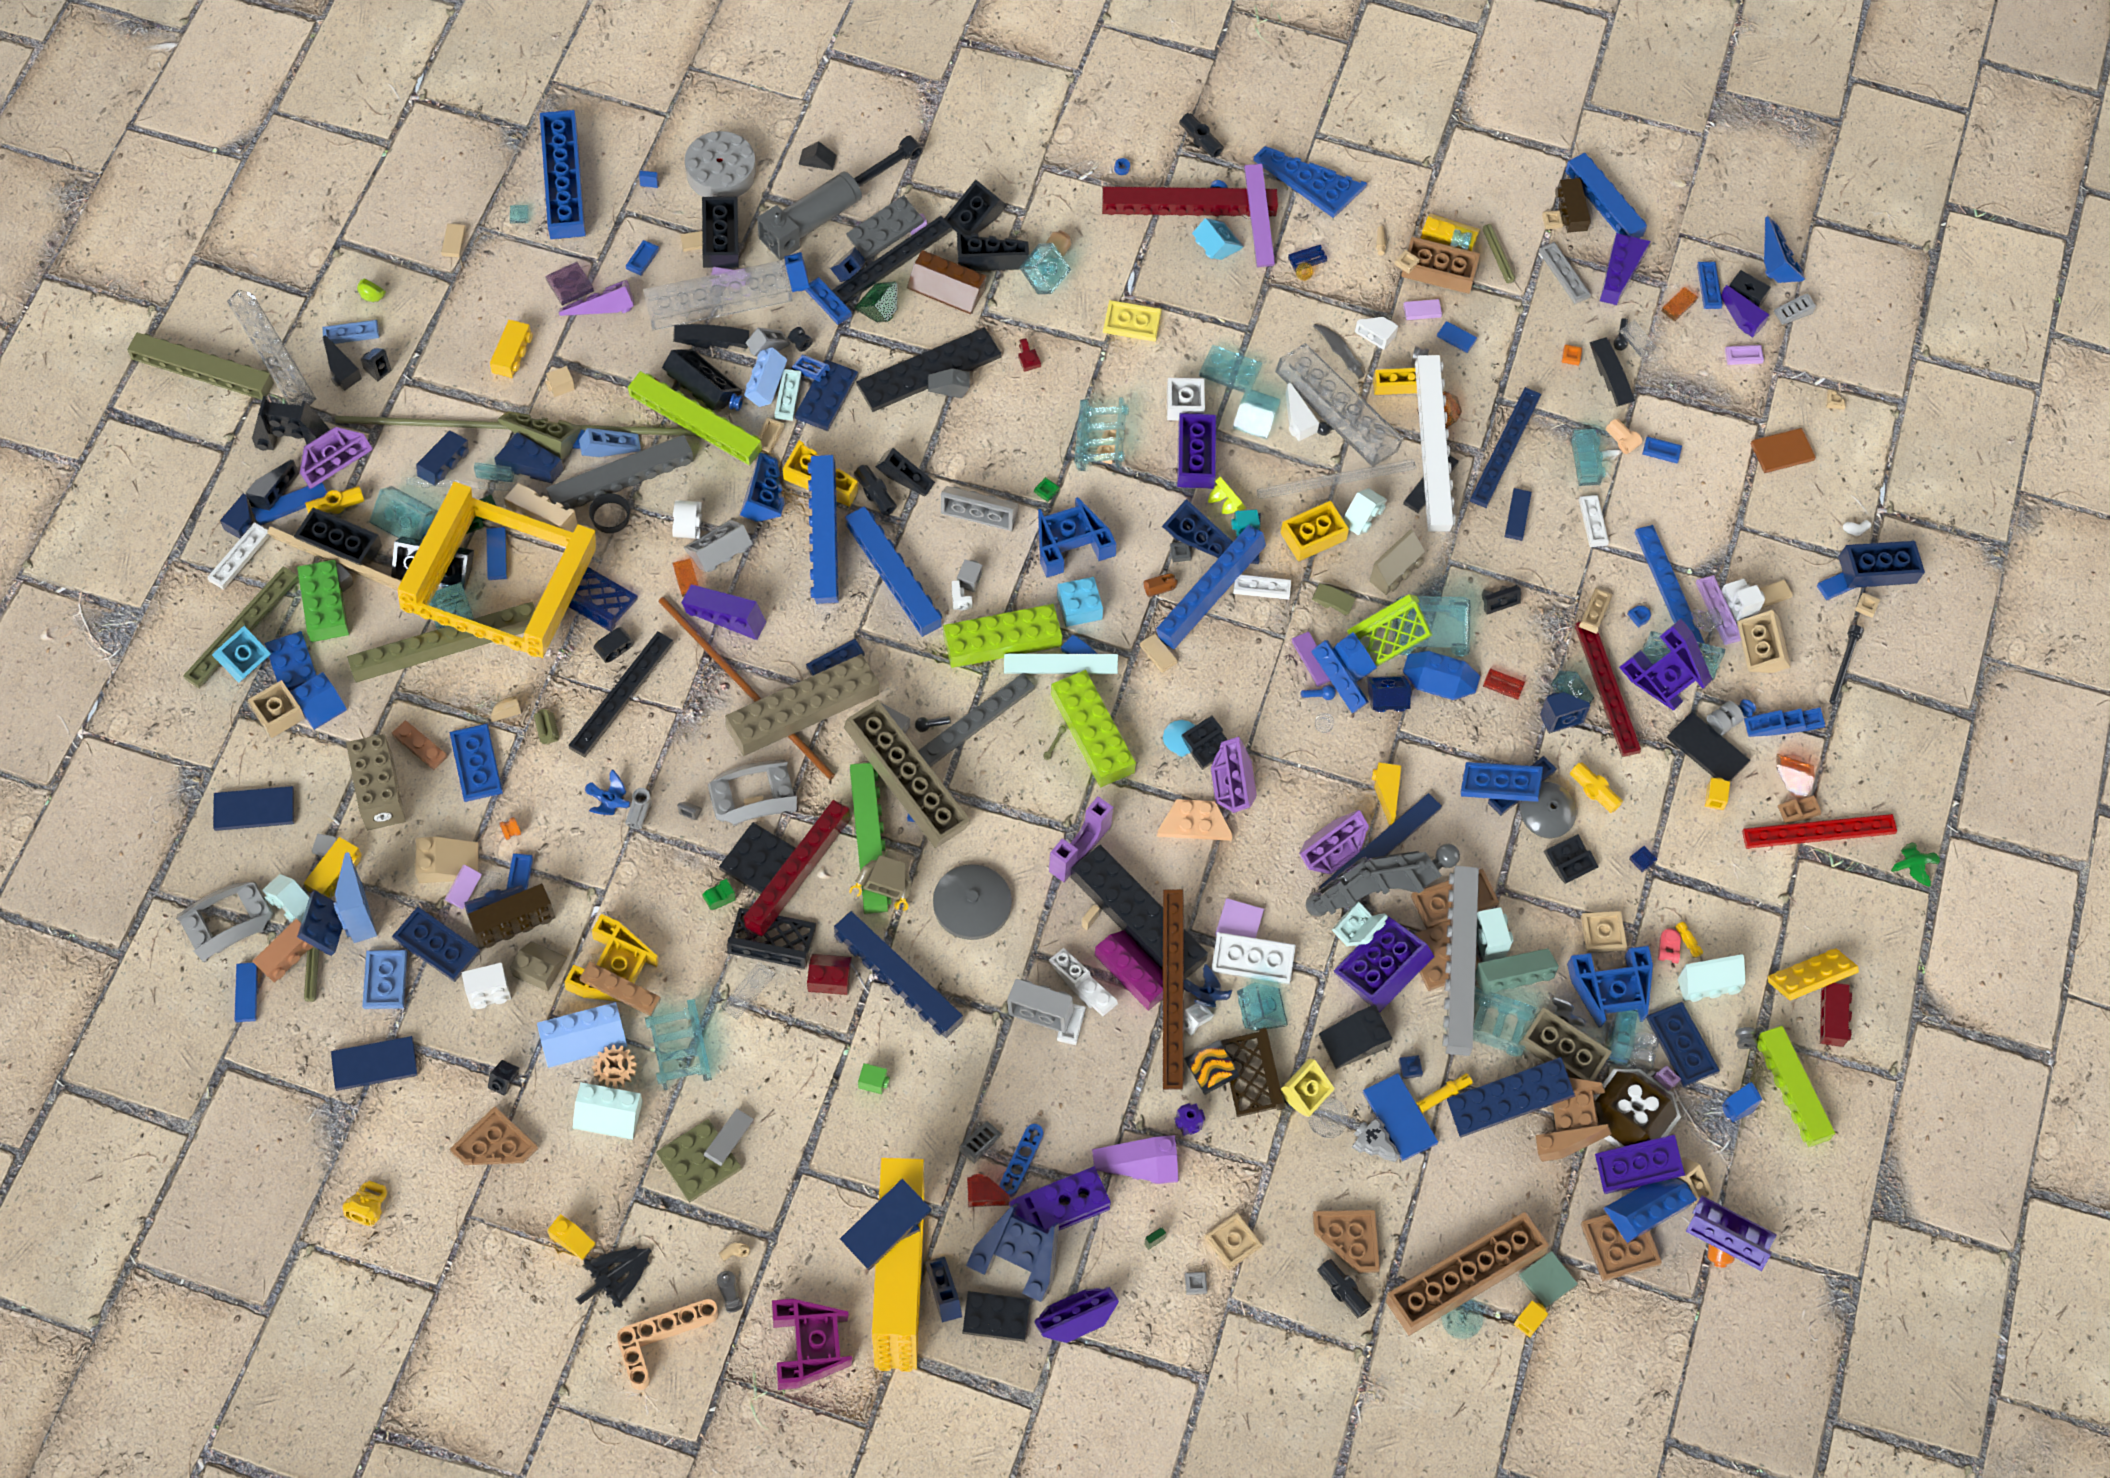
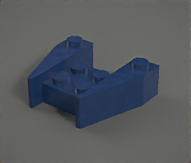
[966,1203,1059,1302]

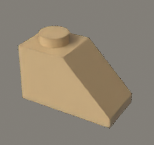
[1677,1157,1714,1205]

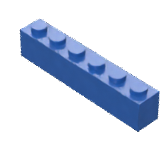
[1565,153,1647,238]

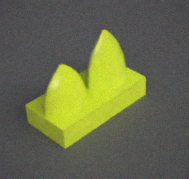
[1208,477,1246,514]

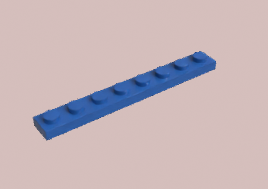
[1634,525,1708,654]

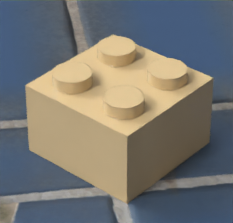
[248,680,305,738]

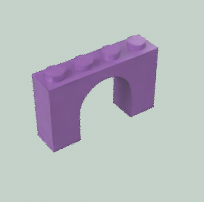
[1049,796,1113,883]

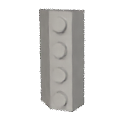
[941,486,1018,531]

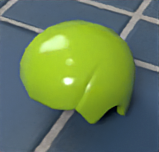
[357,278,386,303]

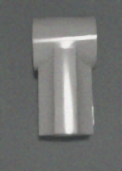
[625,788,652,830]

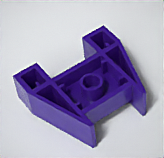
[1619,619,1713,711]

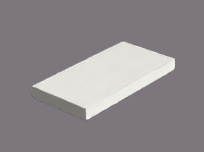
[1212,932,1296,984]

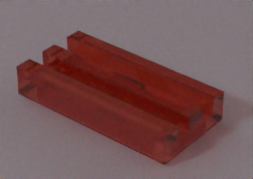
[1483,668,1525,700]

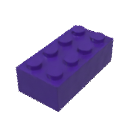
[1177,413,1216,489]

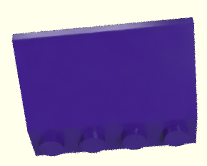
[1334,916,1435,1012]

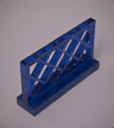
[568,567,638,632]

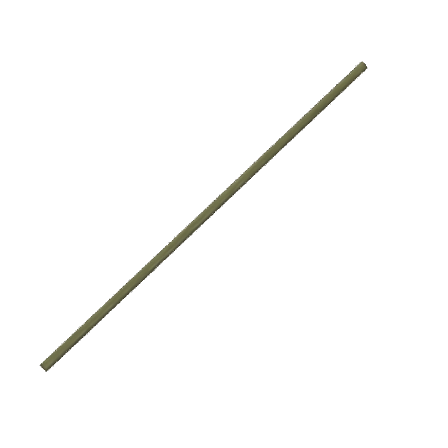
[335,416,697,436]

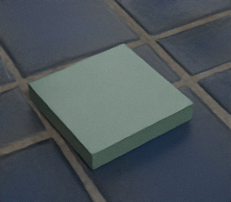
[1519,1251,1578,1309]

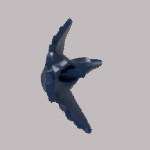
[1184,964,1232,1007]

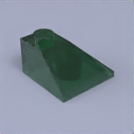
[854,281,897,323]

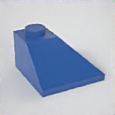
[1334,633,1377,683]

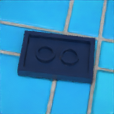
[297,890,343,956]

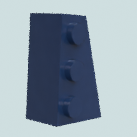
[494,432,564,484]

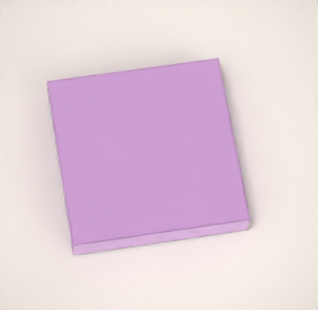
[1215,898,1264,938]

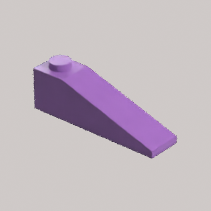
[558,279,634,316]
[1092,1135,1178,1184]

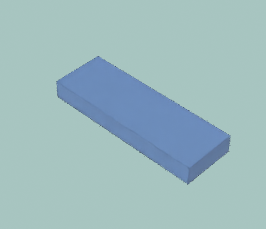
[322,320,379,344]

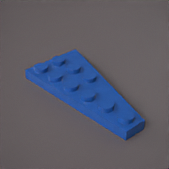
[1253,146,1367,218]

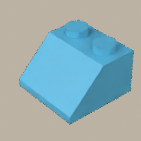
[1192,218,1244,260]

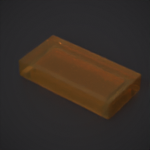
[1661,287,1698,321]
[672,558,698,597]

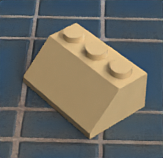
[1737,610,1791,673]

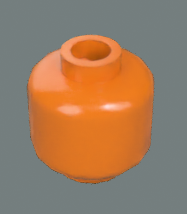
[1707,1244,1735,1268]

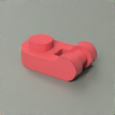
[1658,929,1681,964]

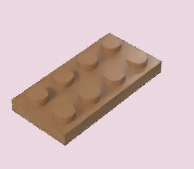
[1411,868,1499,929]

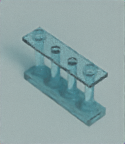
[1074,397,1129,471]
[1444,987,1537,1057]
[644,999,712,1090]

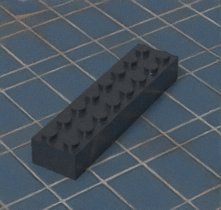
[1070,844,1208,980]

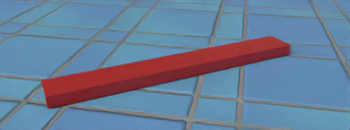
[1742,814,1897,849]

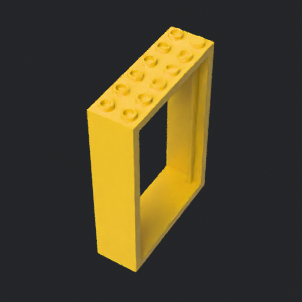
[872,1158,924,1372]

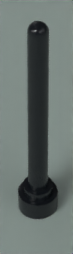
[1829,625,1864,705]

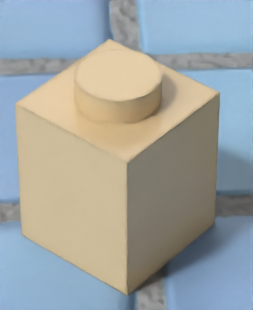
[545,366,575,397]

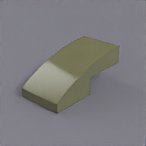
[1312,583,1356,616]

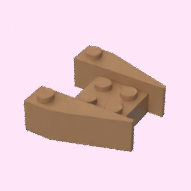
[1535,1078,1611,1162]

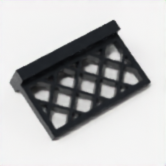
[727,908,816,969]

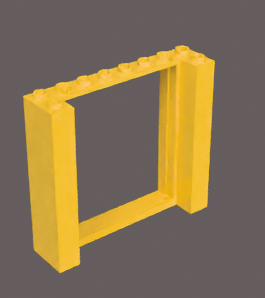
[398,481,596,658]

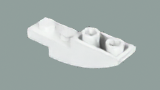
[1049,948,1118,1016]

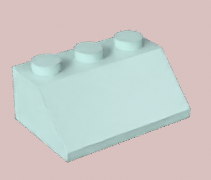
[1677,954,1745,1002]
[573,1082,643,1140]

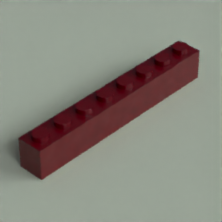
[744,800,850,937]

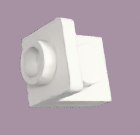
[952,580,972,611]
[1184,1003,1214,1035]

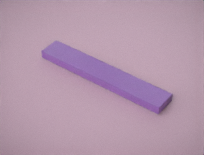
[1244,164,1275,268]

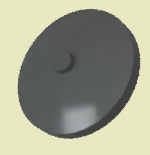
[933,864,1012,940]

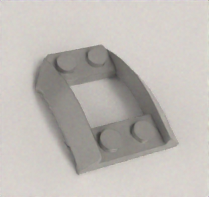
[708,759,797,826]
[176,882,273,963]

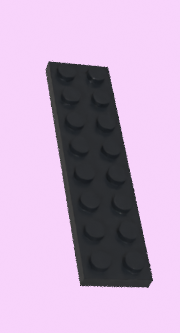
[856,327,1001,412]

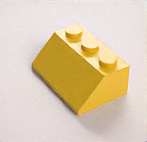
[1420,213,1480,252]

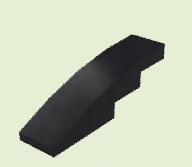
[673,324,749,349]
[1589,337,1635,407]

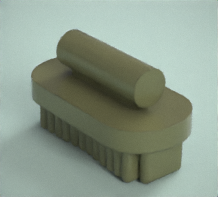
[534,709,560,745]

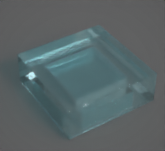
[510,205,529,223]

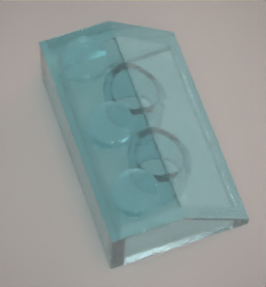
[369,486,438,540]

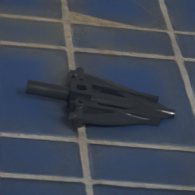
[575,1245,652,1308]

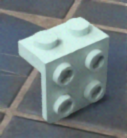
[1332,902,1388,947]

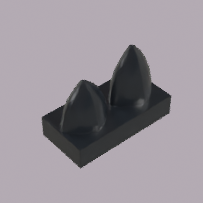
[1482,585,1521,615]

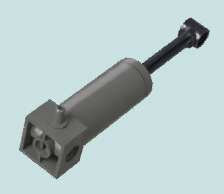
[757,135,923,261]

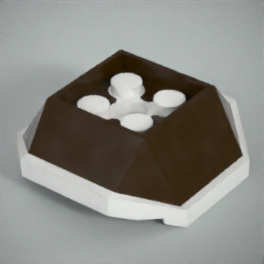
[1594,1069,1681,1148]

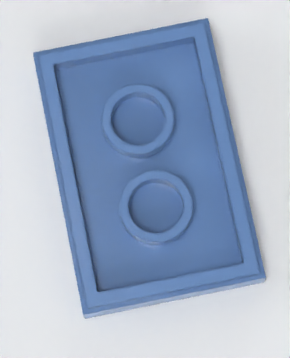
[362,950,408,1009]

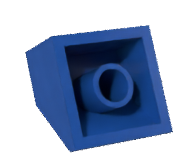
[290,672,347,730]

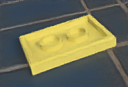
[1103,300,1162,342]

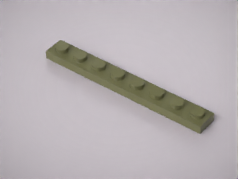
[183,566,299,689]

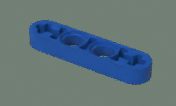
[999,1124,1043,1198]

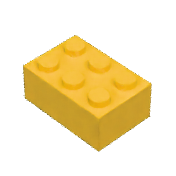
[1280,501,1349,562]

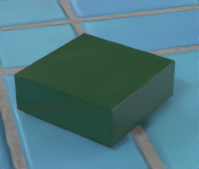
[1144,1227,1166,1250]

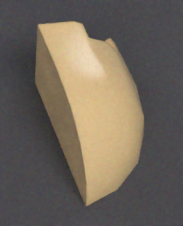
[491,695,521,722]

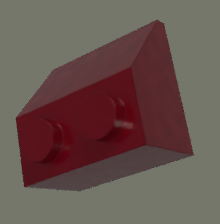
[807,954,852,995]

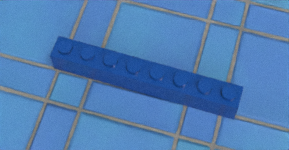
[808,455,839,604]
[845,506,943,637]
[1156,525,1266,649]

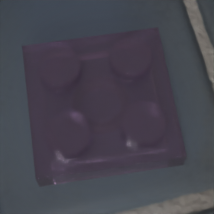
[545,262,594,306]

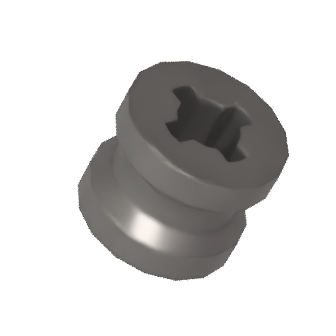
[1411,346,1429,364]
[1735,1027,1757,1049]

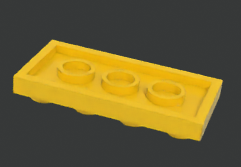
[1768,948,1859,1001]

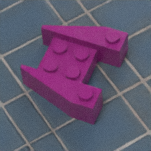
[772,1299,852,1390]

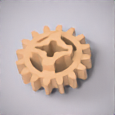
[592,1045,637,1089]

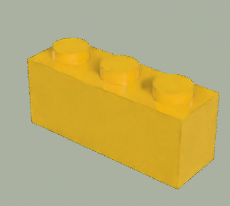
[490,319,533,378]
[1373,368,1417,395]
[304,837,362,898]

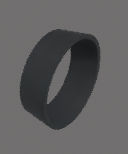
[589,493,630,534]

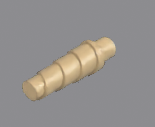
[1376,226,1386,255]

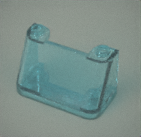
[1392,596,1471,656]

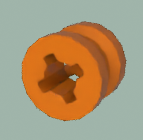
[499,817,521,841]

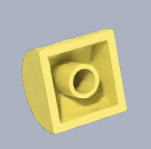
[1281,1059,1335,1117]

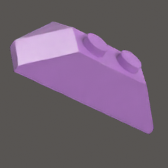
[300,427,373,489]
[1211,737,1257,813]
[1299,810,1369,875]

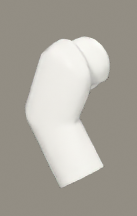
[1843,520,1871,536]

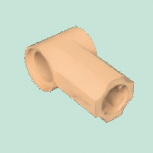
[1606,419,1642,454]

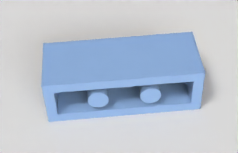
[744,347,787,407]

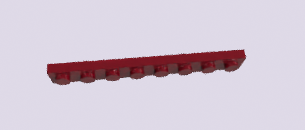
[1575,622,1641,757]

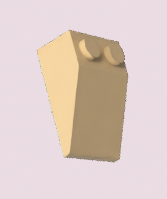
[415,837,479,883]

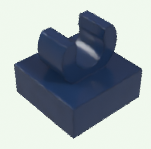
[1398,1055,1423,1079]

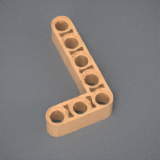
[617,1299,719,1390]

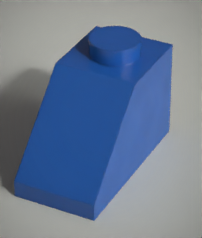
[1722,1082,1762,1123]

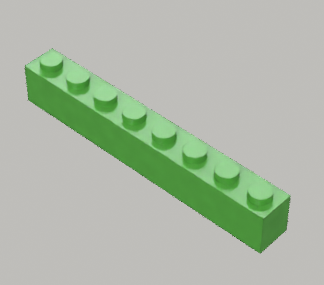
[850,763,891,914]

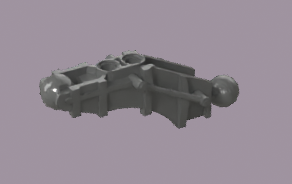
[1305,844,1460,917]

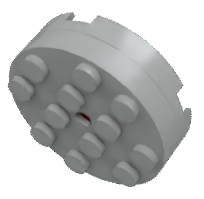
[685,131,756,197]

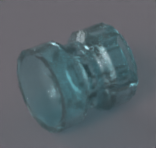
[1450,229,1472,250]

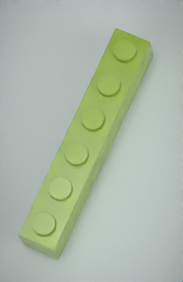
[1756,1026,1835,1148]

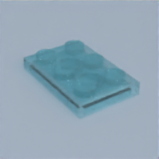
[1199,345,1263,394]

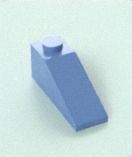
[579,428,641,457]

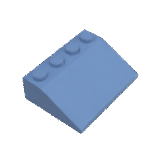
[333,852,377,943]

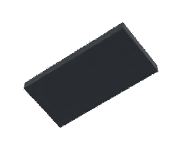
[1667,712,1751,782]

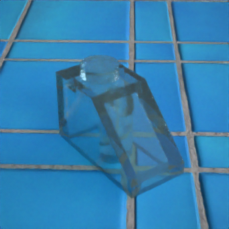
[1550,671,1595,704]

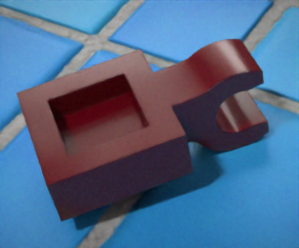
[1018,338,1041,372]

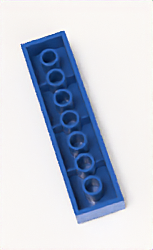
[540,110,586,239]

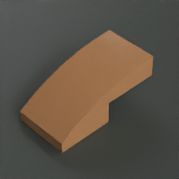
[1777,795,1821,823]

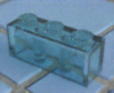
[1571,429,1605,486]

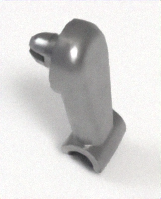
[717,1271,743,1313]

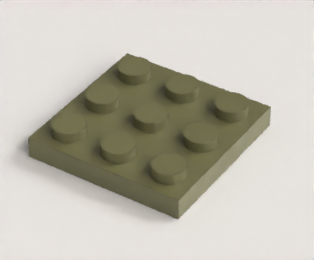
[656,1119,742,1203]

